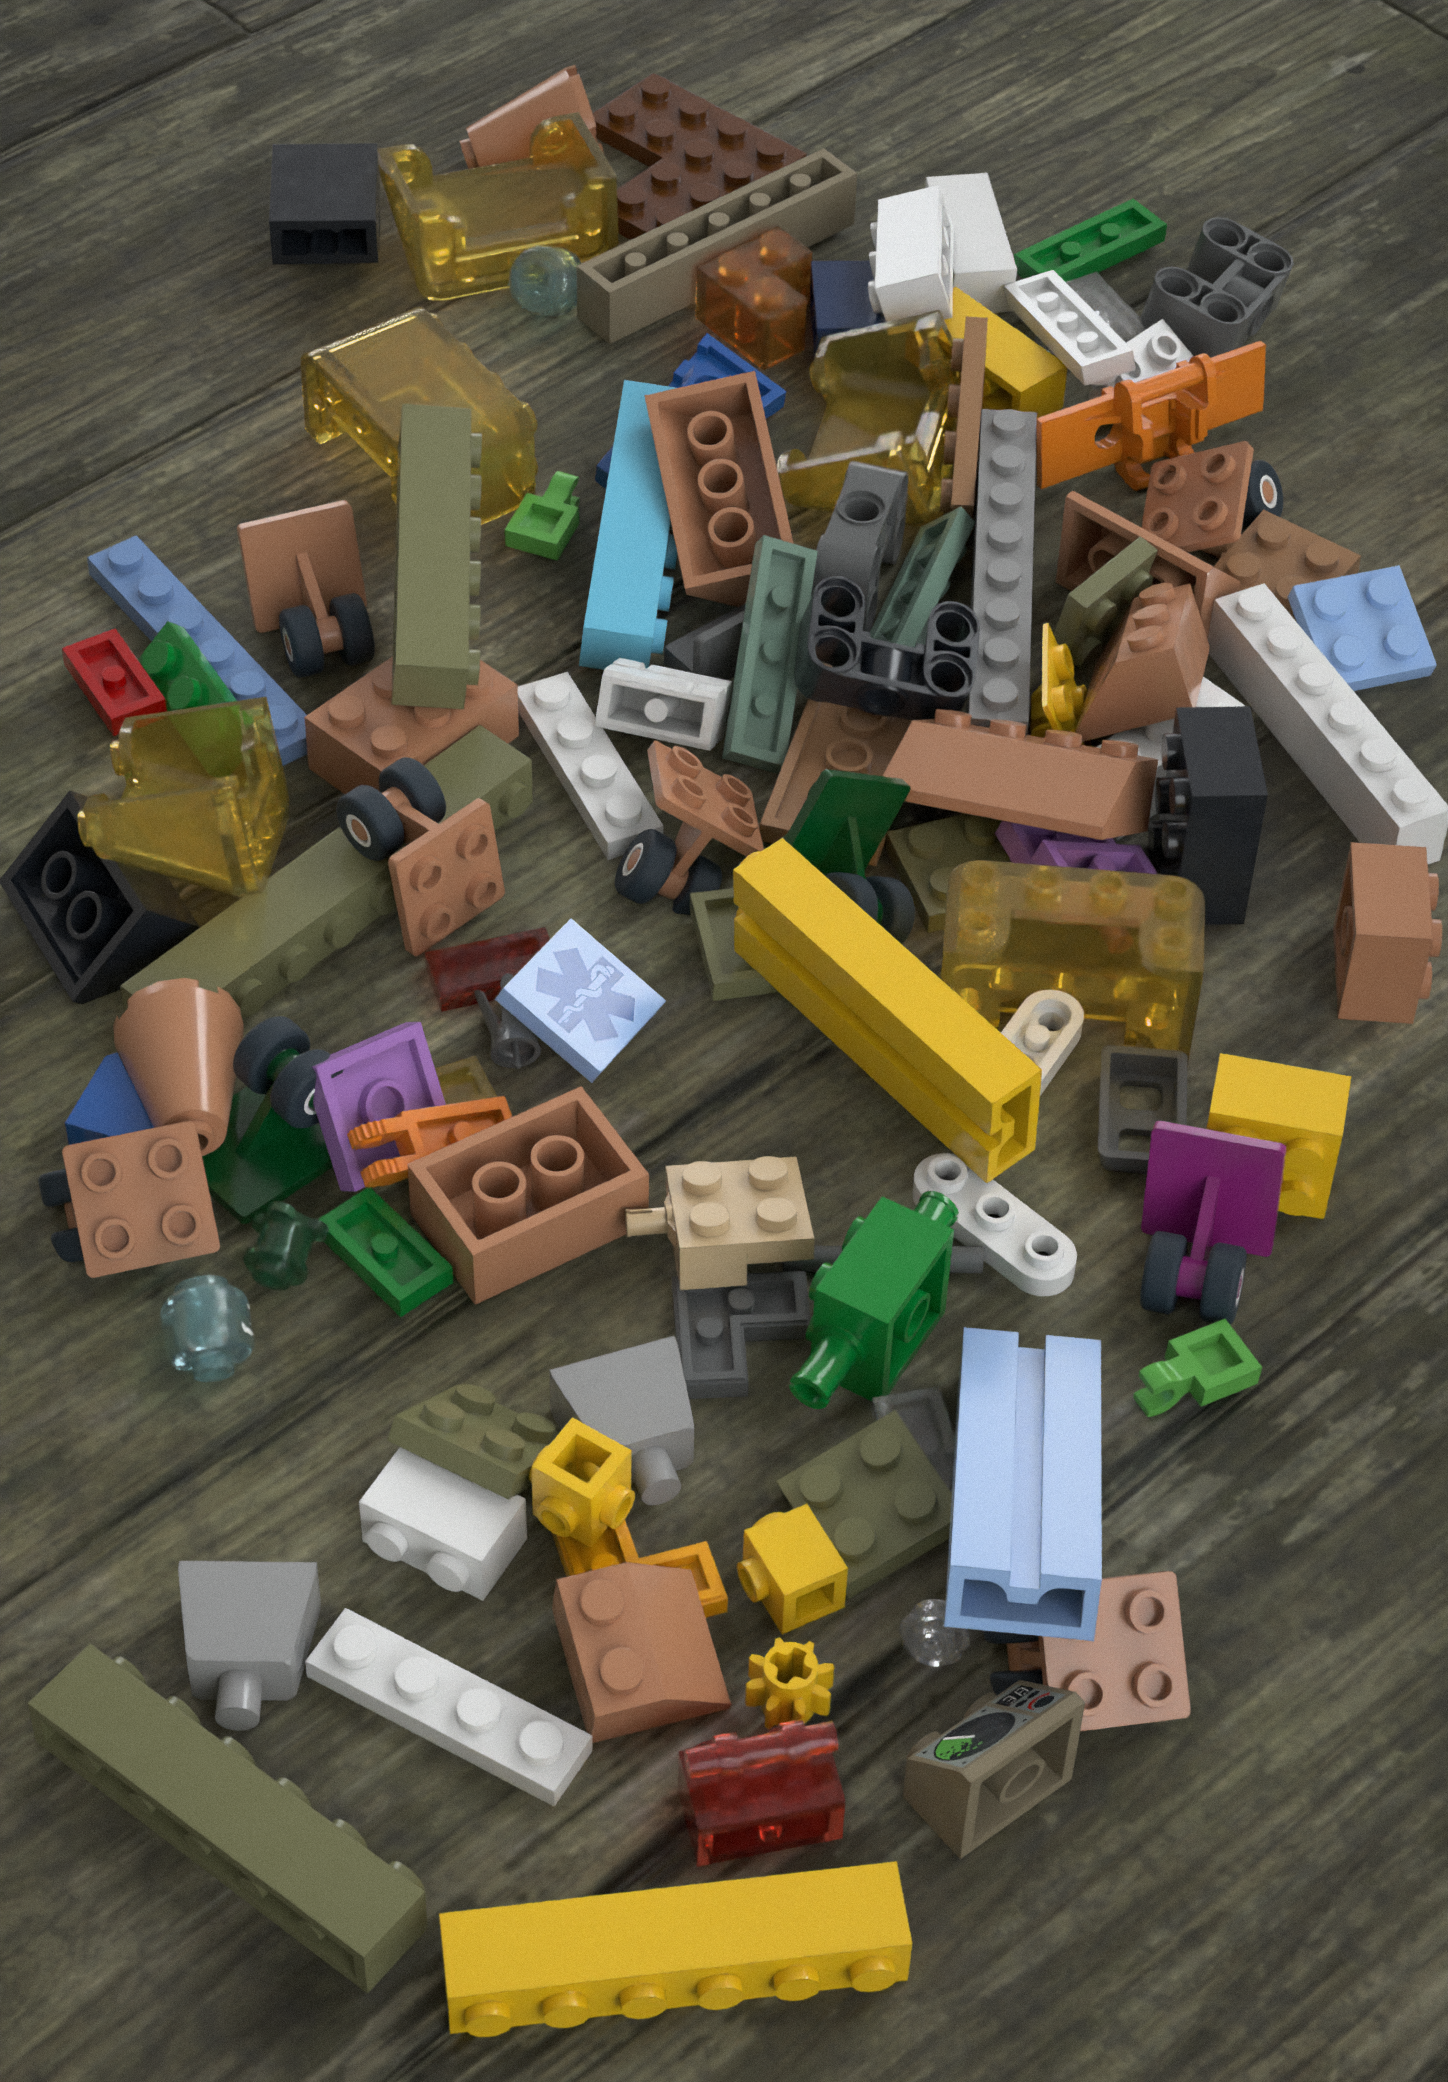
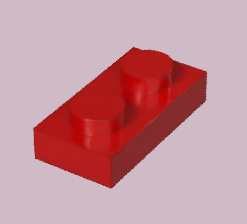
[62,628,167,736]

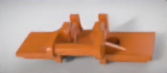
[1036,341,1266,491]

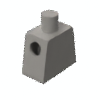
[550,1336,694,1505]
[178,1561,321,1731]

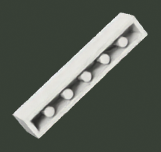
[1208,583,1448,865]

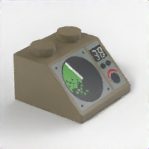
[902,1680,1085,1859]

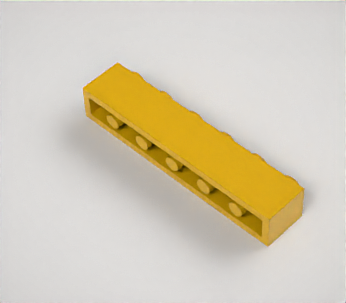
[439,1861,912,2037]

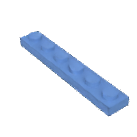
[87,536,307,771]

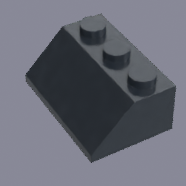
[0,790,200,1004]

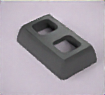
[1098,1045,1187,1174]

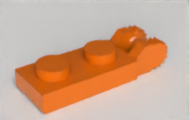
[347,1096,512,1188]

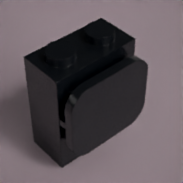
[269,143,380,264]

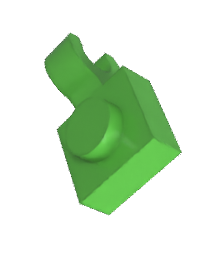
[505,471,580,561]
[1133,1319,1262,1417]

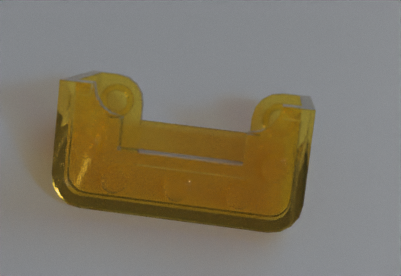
[377,112,618,301]
[776,310,961,527]
[78,697,289,897]

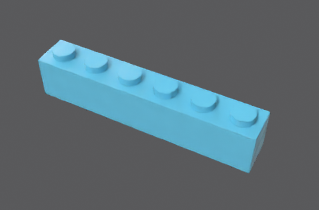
[579,380,677,670]

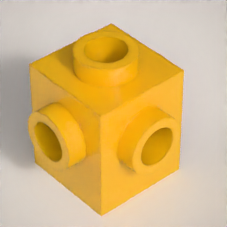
[529,1417,635,1548]

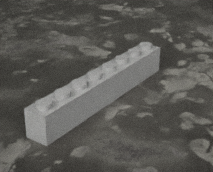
[966,409,1037,735]

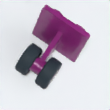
[1140,1121,1287,1325]

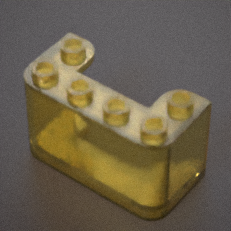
[300,307,538,525]
[939,860,1205,1068]

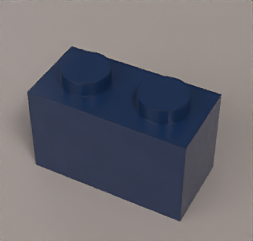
[809,261,891,371]

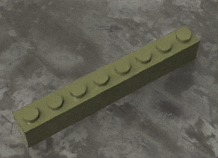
[120,725,533,1019]

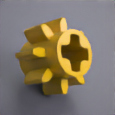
[745,1638,834,1733]

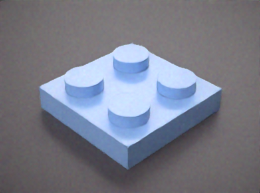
[1288,565,1437,691]

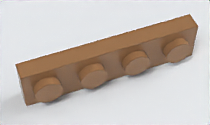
[940,316,988,536]

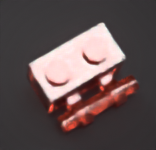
[678,1719,846,1867]

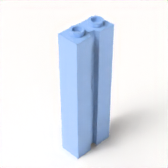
[944,1327,1102,1641]

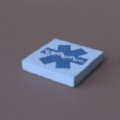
[495,919,666,1083]

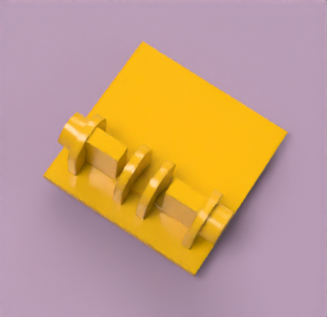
[1030,623,1092,747]

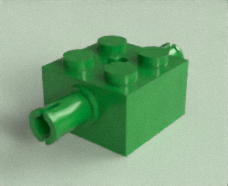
[789,1191,959,1409]

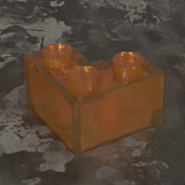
[696,226,812,371]

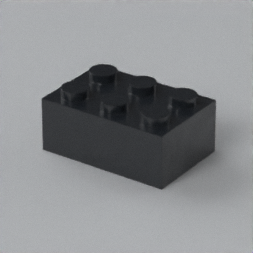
[1148,706,1268,926]

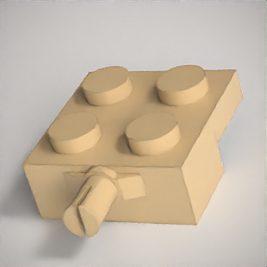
[625,1156,814,1290]

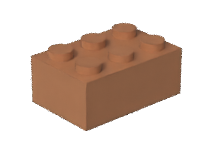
[304,656,519,794]
[407,1086,649,1305]

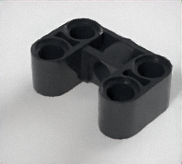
[794,576,980,721]

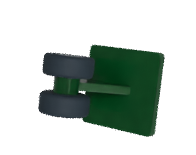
[783,769,915,944]
[202,1016,344,1224]

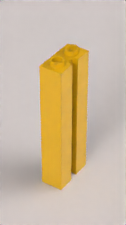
[733,838,1042,1184]

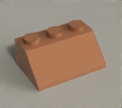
[1056,491,1241,639]
[1075,583,1210,742]

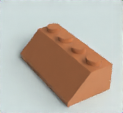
[644,371,794,607]
[883,709,1158,840]

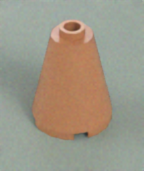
[459,65,606,178]
[113,978,244,1156]

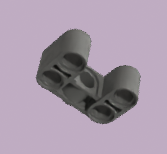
[1140,217,1294,358]
[811,461,909,633]

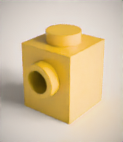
[737,1504,848,1634]

